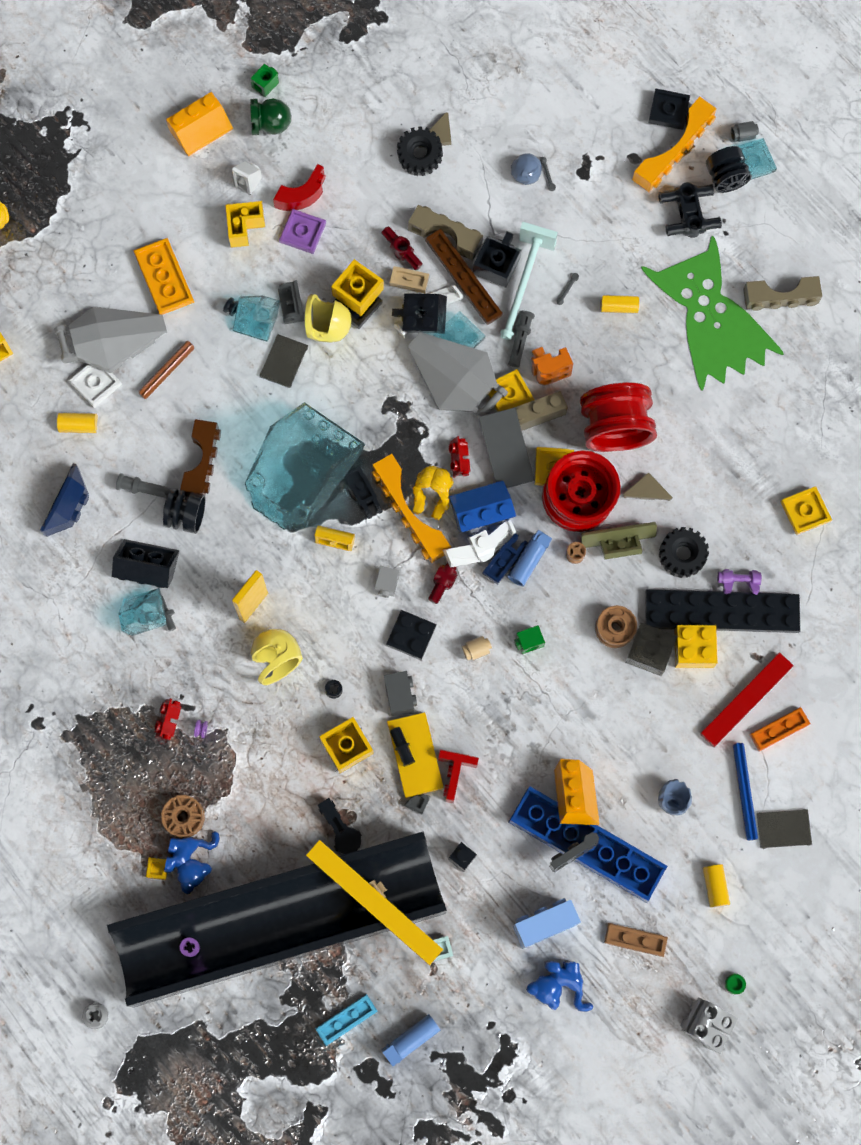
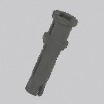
[508,310,535,367]
[116,473,172,498]

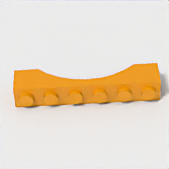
[632,96,717,192]
[371,454,451,564]

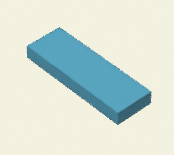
[315,994,378,1046]

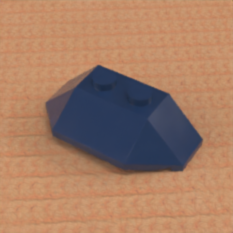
[40,463,89,537]

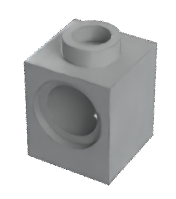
[375,566,399,598]

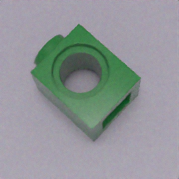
[250,64,279,97]
[514,625,545,655]

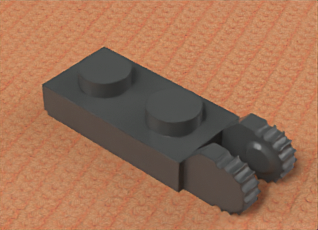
[549,832,599,873]

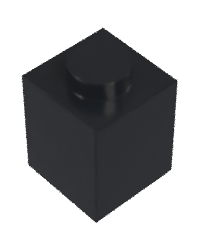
[448,842,477,872]

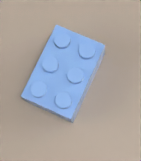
[513,898,581,949]

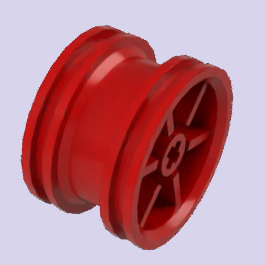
[580,382,657,452]
[542,450,621,532]

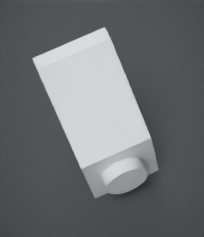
[232,161,262,195]

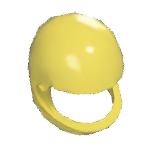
[305,294,351,343]
[251,629,303,686]

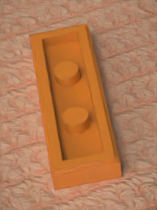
[750,707,811,752]

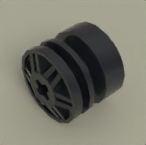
[706,146,752,193]
[163,488,206,534]

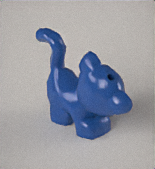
[164,831,220,894]
[526,961,593,1012]

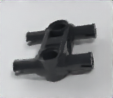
[658,182,722,238]

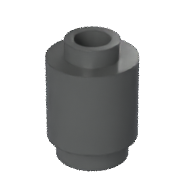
[731,121,759,142]

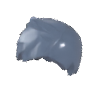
[511,153,542,185]
[658,779,692,816]

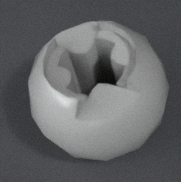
[82,1003,108,1029]

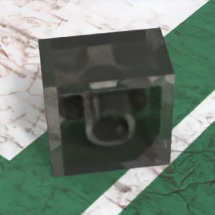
[625,623,677,676]

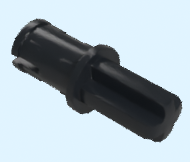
[390,727,415,767]

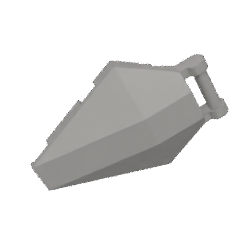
[54,307,167,373]
[408,332,508,417]

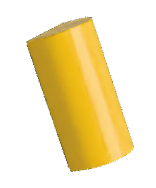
[601,295,639,313]
[57,413,98,433]
[315,525,355,551]
[703,864,730,908]

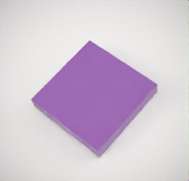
[279,209,326,254]

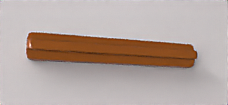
[138,341,194,399]

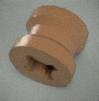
[566,542,586,564]

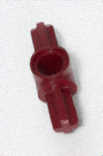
[381,226,423,270]
[428,561,458,604]

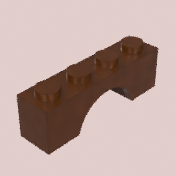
[180,419,221,497]

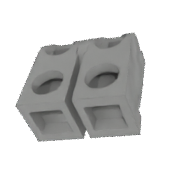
[680,997,738,1054]

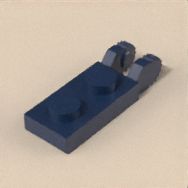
[482,533,528,585]

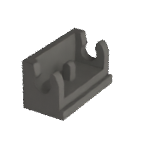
[278,280,304,324]

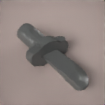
[154,593,176,631]

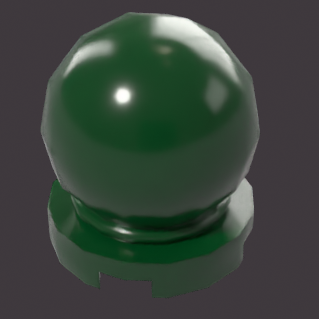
[250,98,292,135]

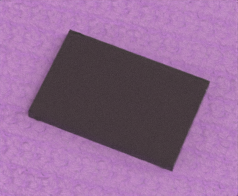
[260,334,308,388]
[756,809,812,849]

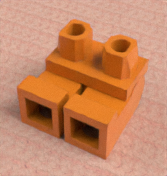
[531,347,573,386]

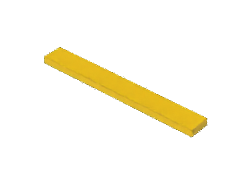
[306,840,443,966]

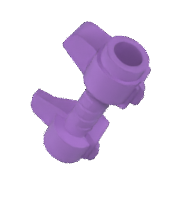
[717,569,762,595]

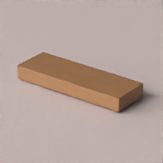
[604,923,668,957]

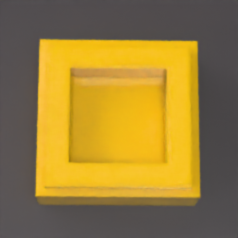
[146,857,167,880]

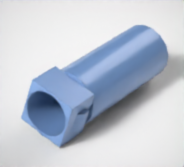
[508,530,552,587]
[381,1014,441,1067]

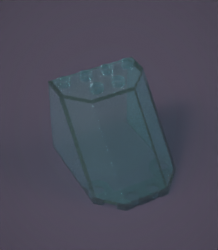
[245,402,365,530]

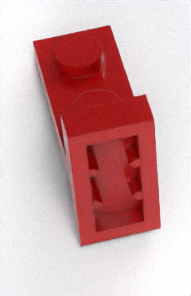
[438,750,479,804]

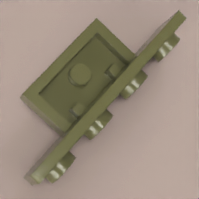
[581,522,657,560]

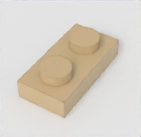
[389,266,429,293]

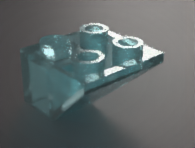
[233,295,280,342]
[118,588,167,636]

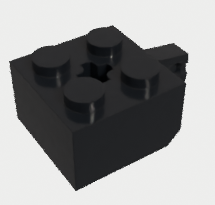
[473,231,522,288]
[392,293,447,334]

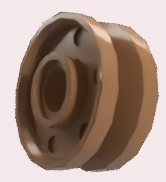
[595,605,637,649]
[161,795,205,838]

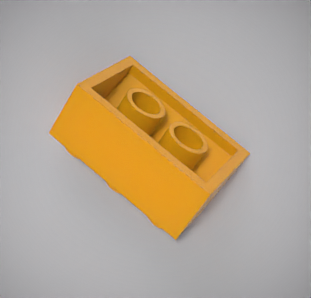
[166,92,233,156]
[554,759,600,825]

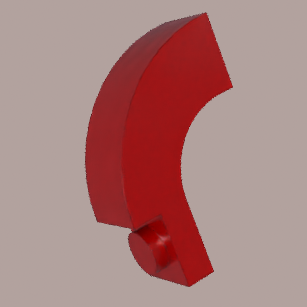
[273,164,326,211]

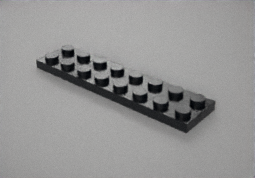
[645,589,800,633]

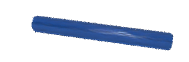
[733,743,758,841]

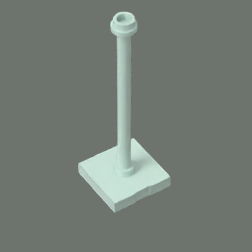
[500,222,558,340]

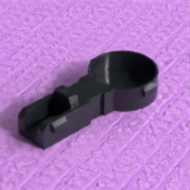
[317,798,362,854]

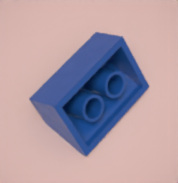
[449,481,516,533]

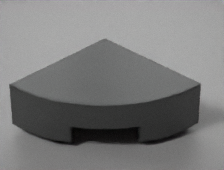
[404,794,431,815]

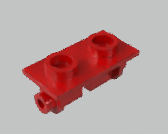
[448,436,471,478]
[154,698,182,741]

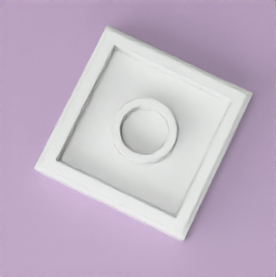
[68,364,122,408]

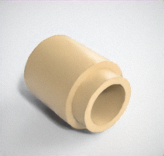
[462,636,492,661]

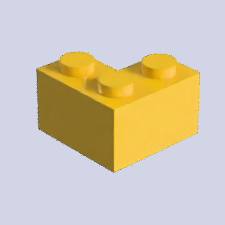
[225,201,265,248]

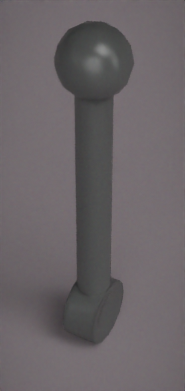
[540,157,556,191]
[557,273,579,305]

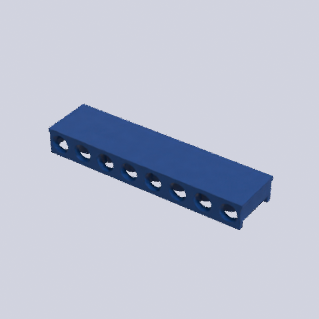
[508,786,668,903]

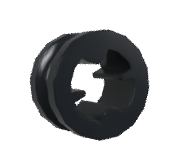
[223,297,240,316]
[325,680,343,699]

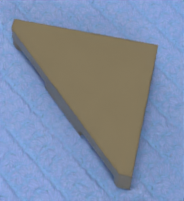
[418,112,451,148]
[623,473,673,501]

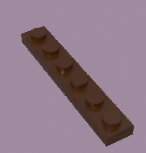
[425,229,503,325]

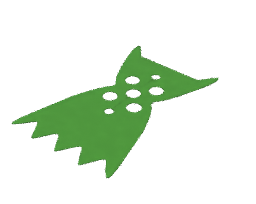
[641,236,784,391]

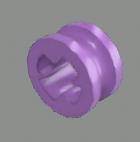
[194,720,208,739]
[180,938,200,957]

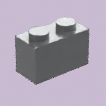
[384,671,417,716]

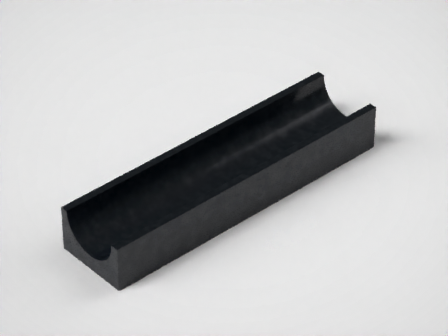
[107,831,447,1008]

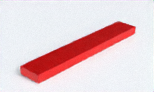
[700,652,794,747]

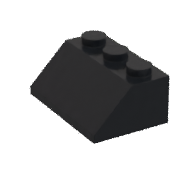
[112,539,179,588]

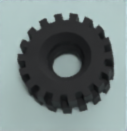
[397,126,443,176]
[659,527,709,578]

